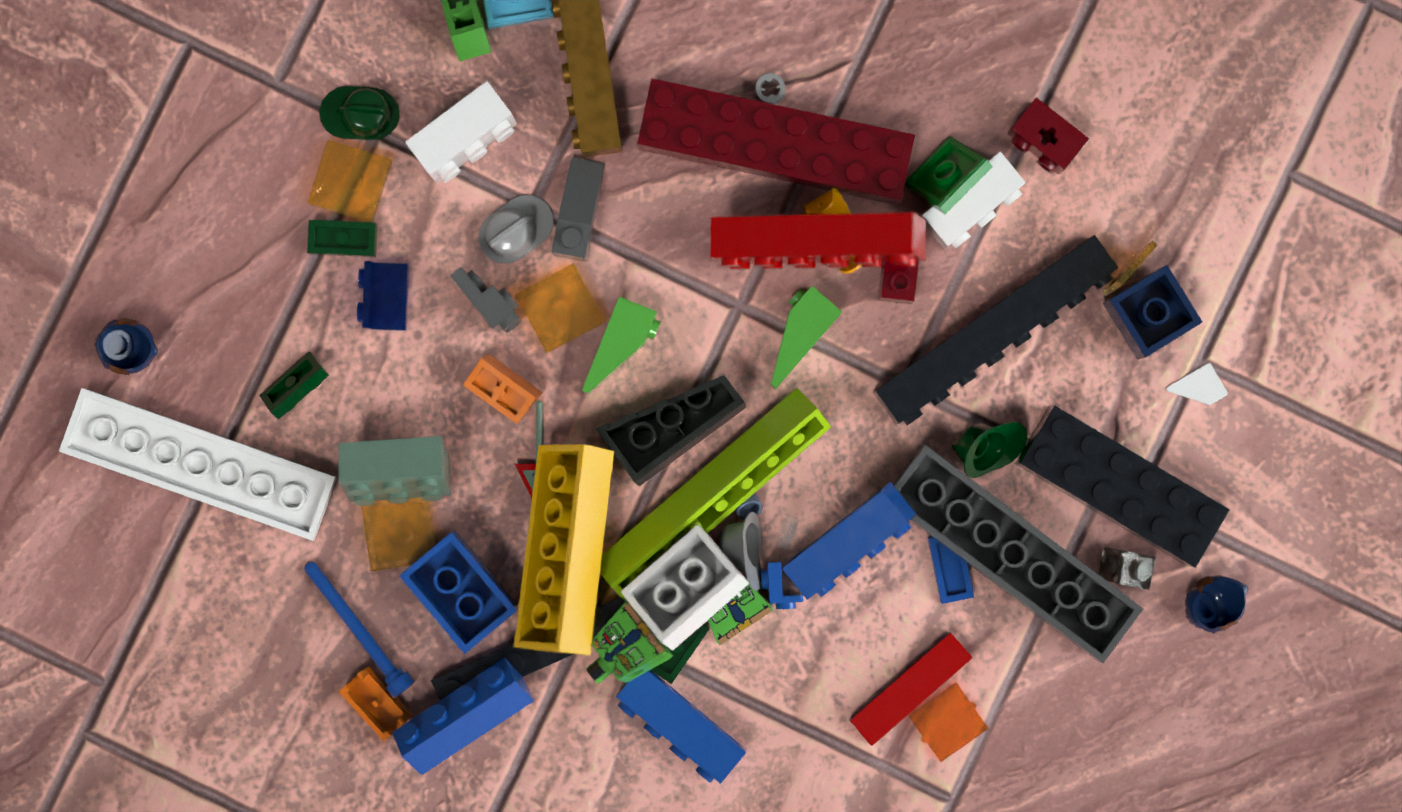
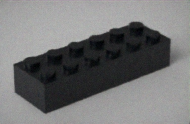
[1015,405,1230,568]

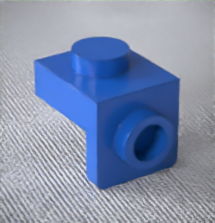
[761,561,803,609]

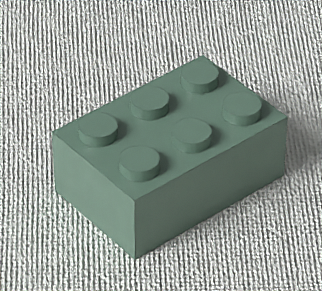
[339,436,451,506]

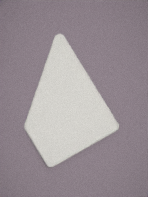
[1166,363,1228,405]

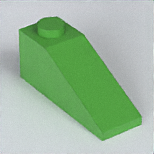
[441,0,491,62]
[770,286,842,389]
[582,297,661,394]

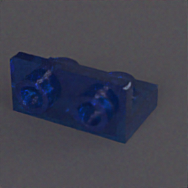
[357,261,409,331]

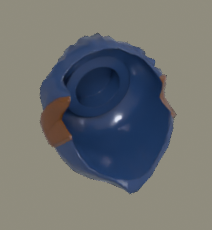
[94,318,158,375]
[1185,575,1248,634]

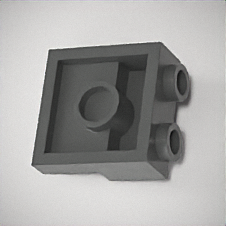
[450,267,522,333]

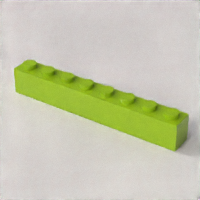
[600,388,831,602]

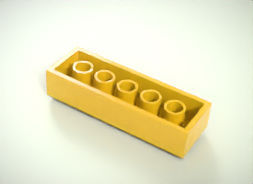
[514,444,614,655]

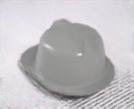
[479,195,554,263]
[719,512,762,591]

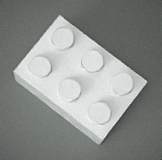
[405,81,517,183]
[621,525,749,651]

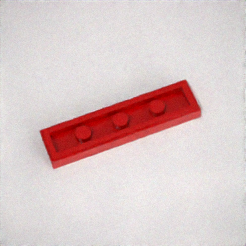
[849,632,973,746]

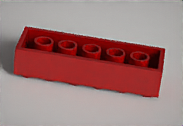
[710,212,926,270]

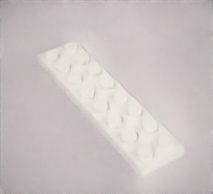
[59,388,337,541]

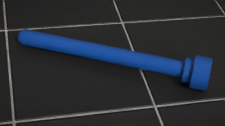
[304,561,415,698]

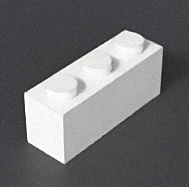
[921,152,1026,250]

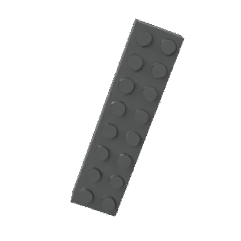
[892,445,1143,663]

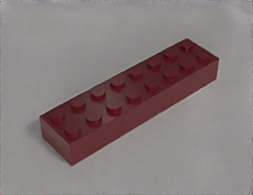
[637,78,915,205]

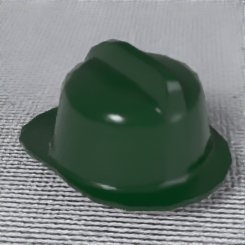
[319,86,400,140]
[952,421,1027,478]

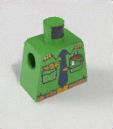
[708,584,773,646]
[586,602,673,684]

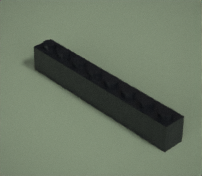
[873,235,1118,426]

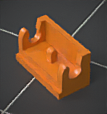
[463,354,543,424]
[338,666,413,742]

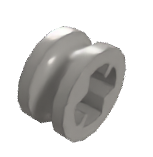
[756,73,785,105]

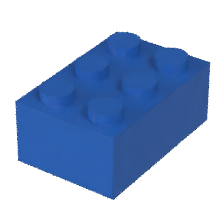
[399,529,519,654]

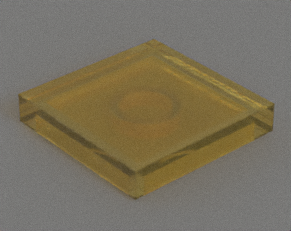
[307,140,392,223]
[515,263,606,354]
[361,497,436,571]

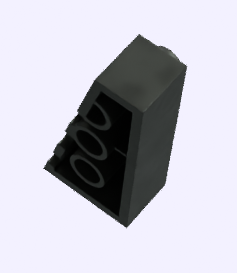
[595,375,747,486]

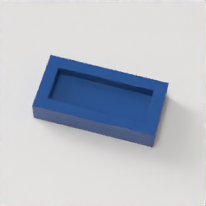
[927,537,974,604]

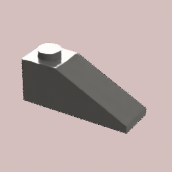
[552,158,605,262]

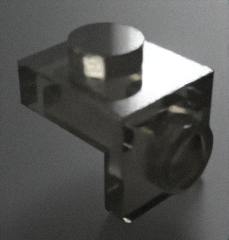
[1098,547,1156,590]

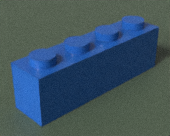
[782,482,916,600]
[392,658,534,775]
[616,670,746,784]

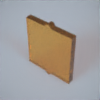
[909,683,989,762]

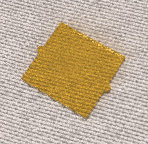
[1102,241,1158,296]

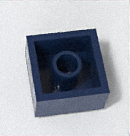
[1102,265,1203,360]

